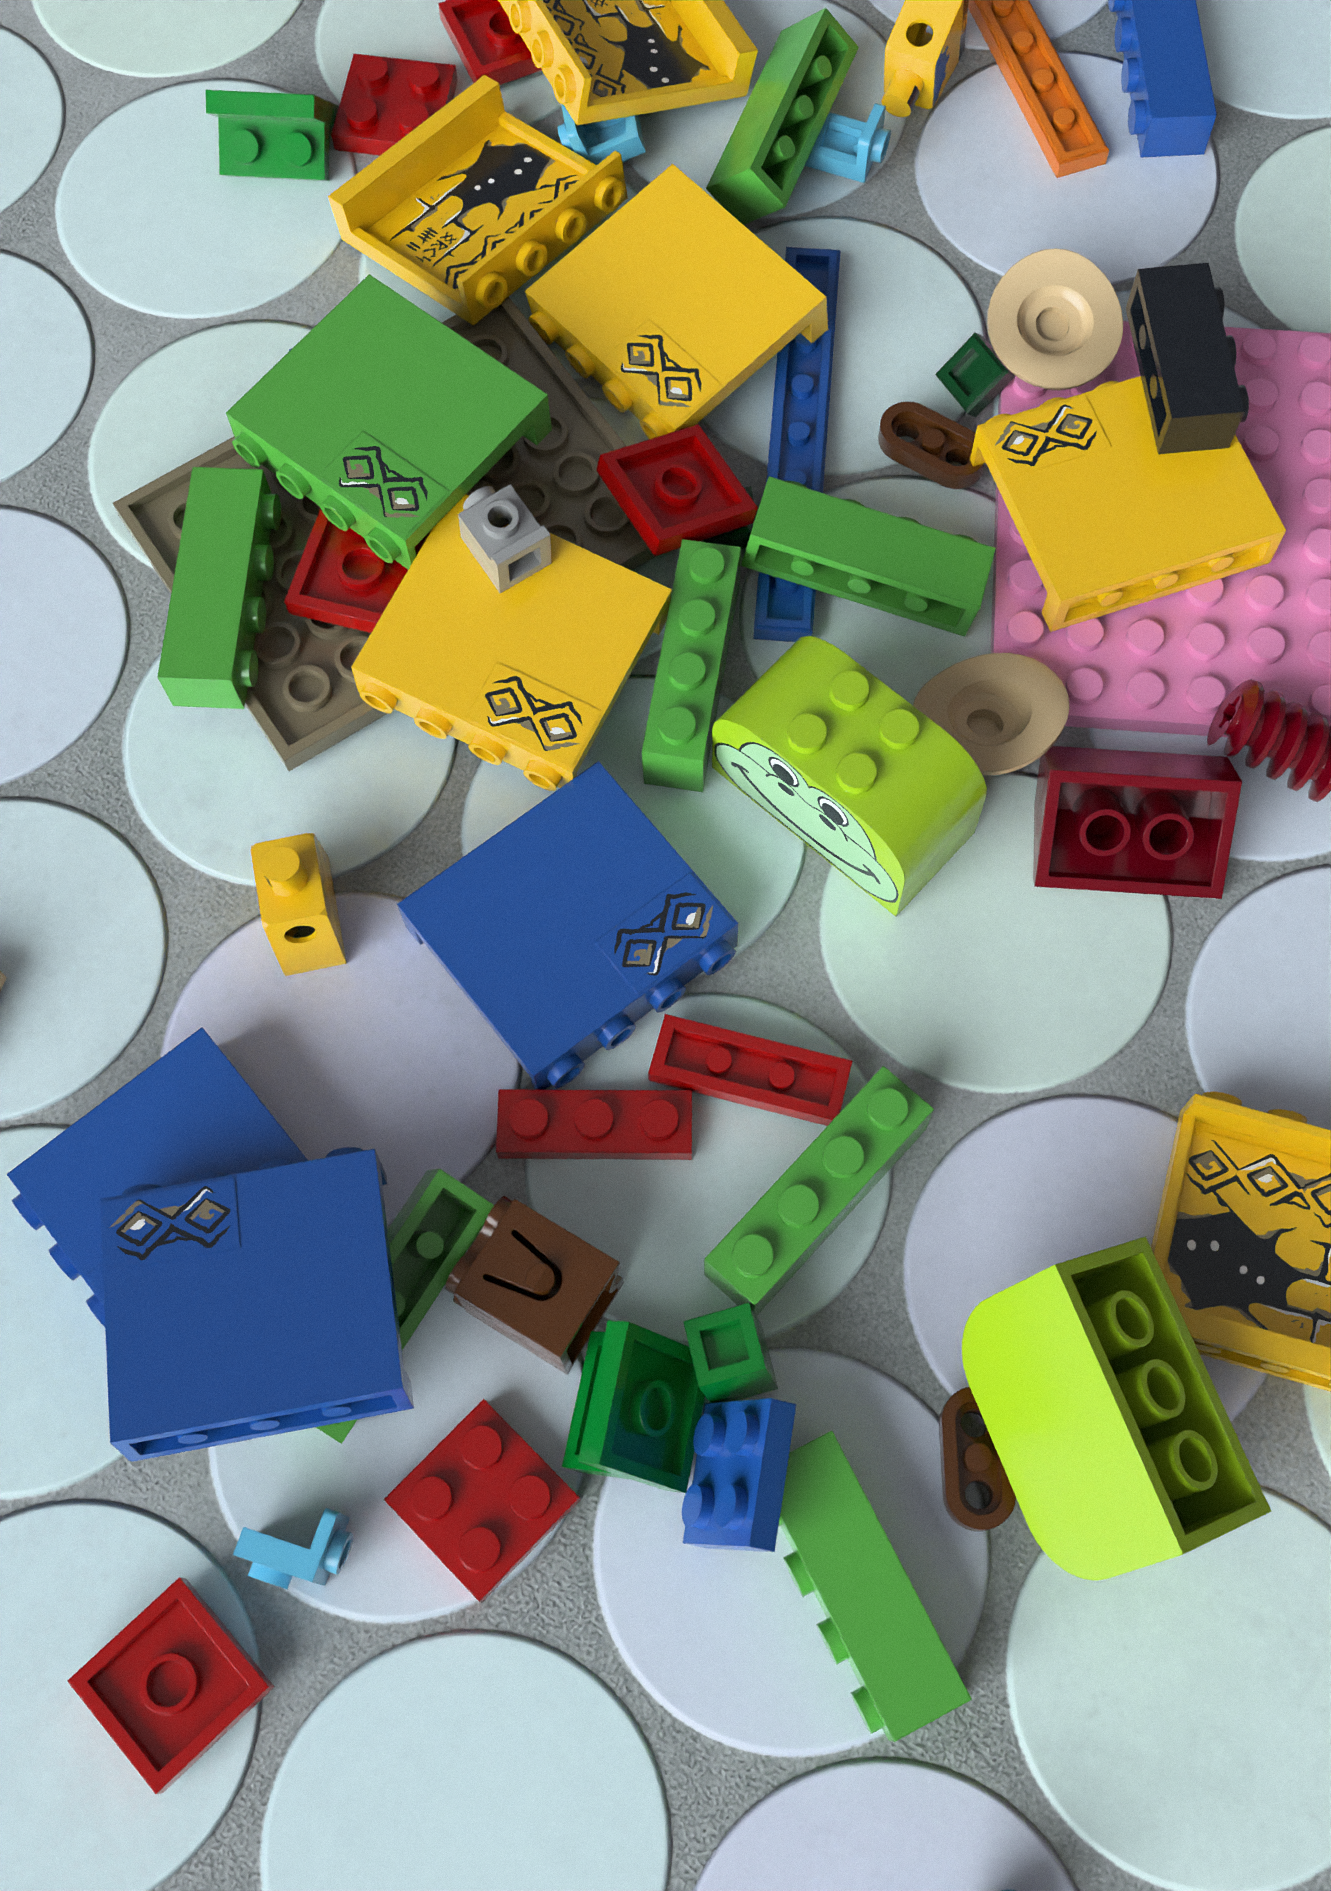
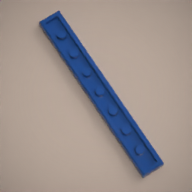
[753,247,841,642]

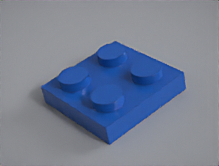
[682,1398,796,1552]

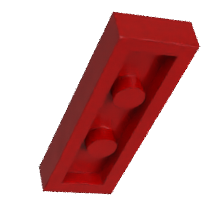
[648,1014,853,1126]
[496,1089,692,1160]

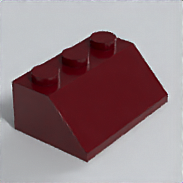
[1033,746,1242,899]

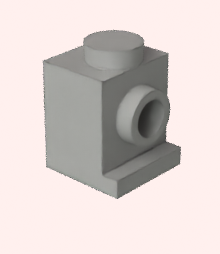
[458,484,551,593]

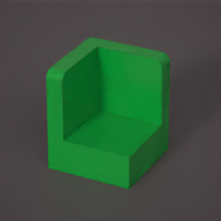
[683,1303,778,1403]

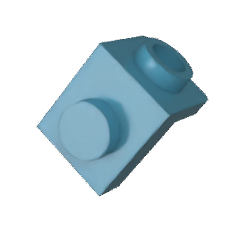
[805,103,891,183]
[557,104,646,165]
[233,1508,353,1589]

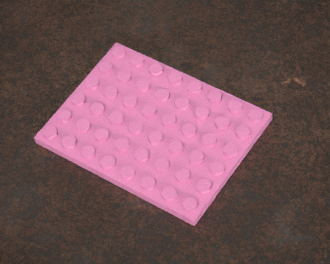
[991,321,1331,737]

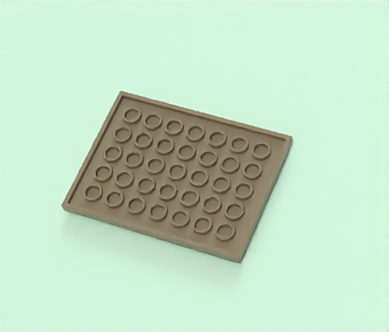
[113,297,655,771]

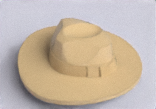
[987,248,1123,390]
[913,653,1070,775]

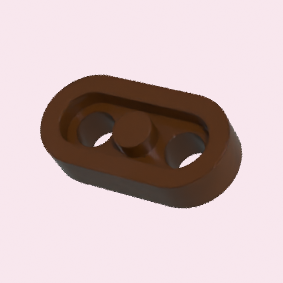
[878,402,985,489]
[939,1387,1016,1532]

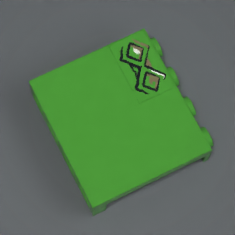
[226,274,552,569]

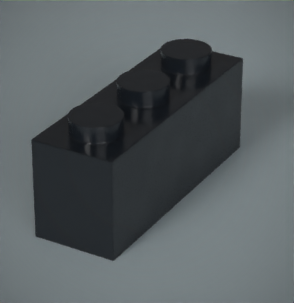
[1126,263,1249,454]

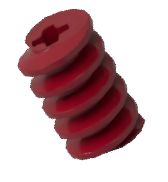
[1207,679,1331,802]

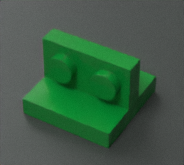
[205,90,339,181]
[562,1320,705,1493]

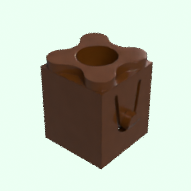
[445,1196,624,1374]

